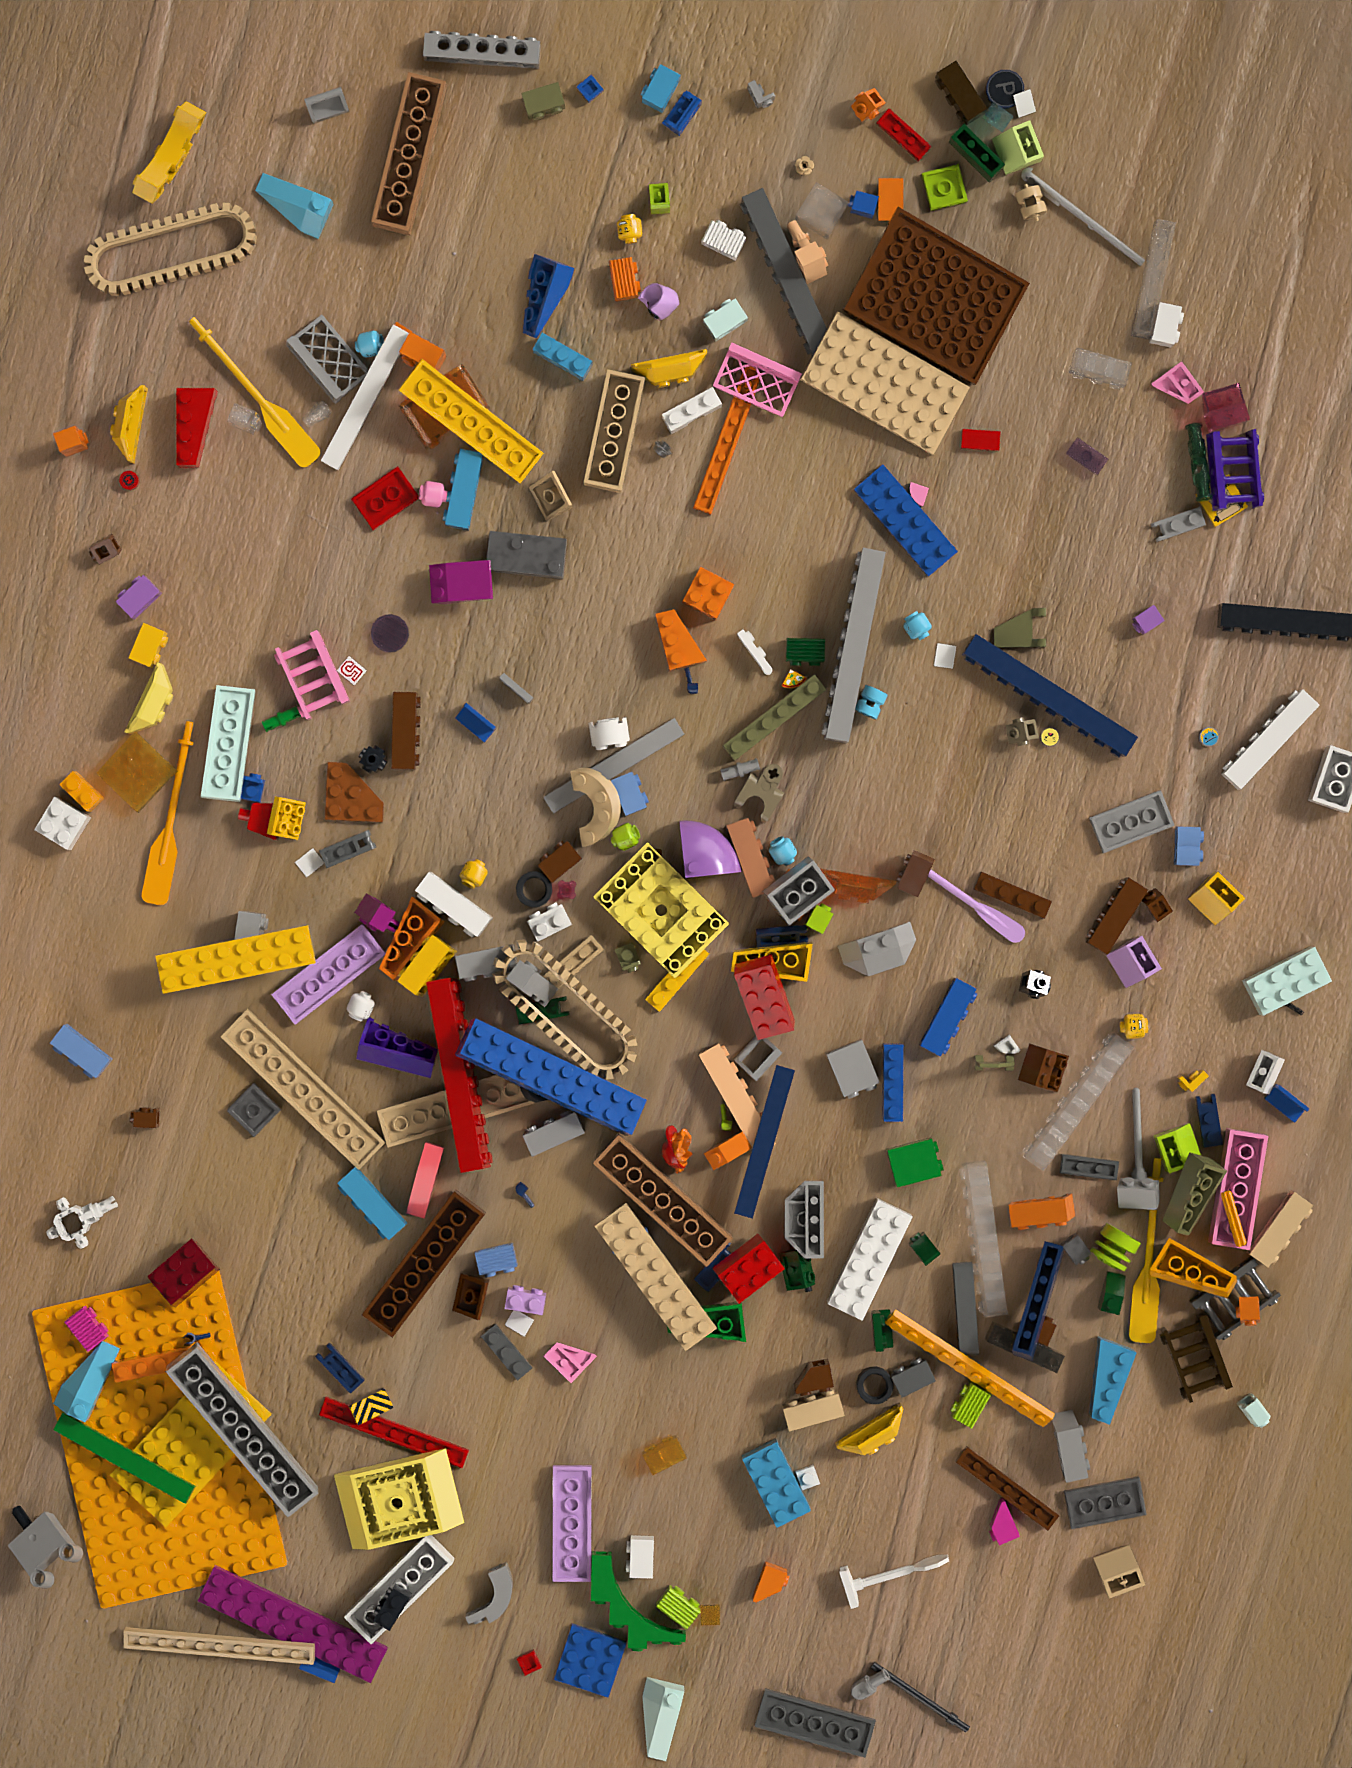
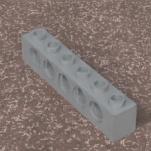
[423,31,541,69]

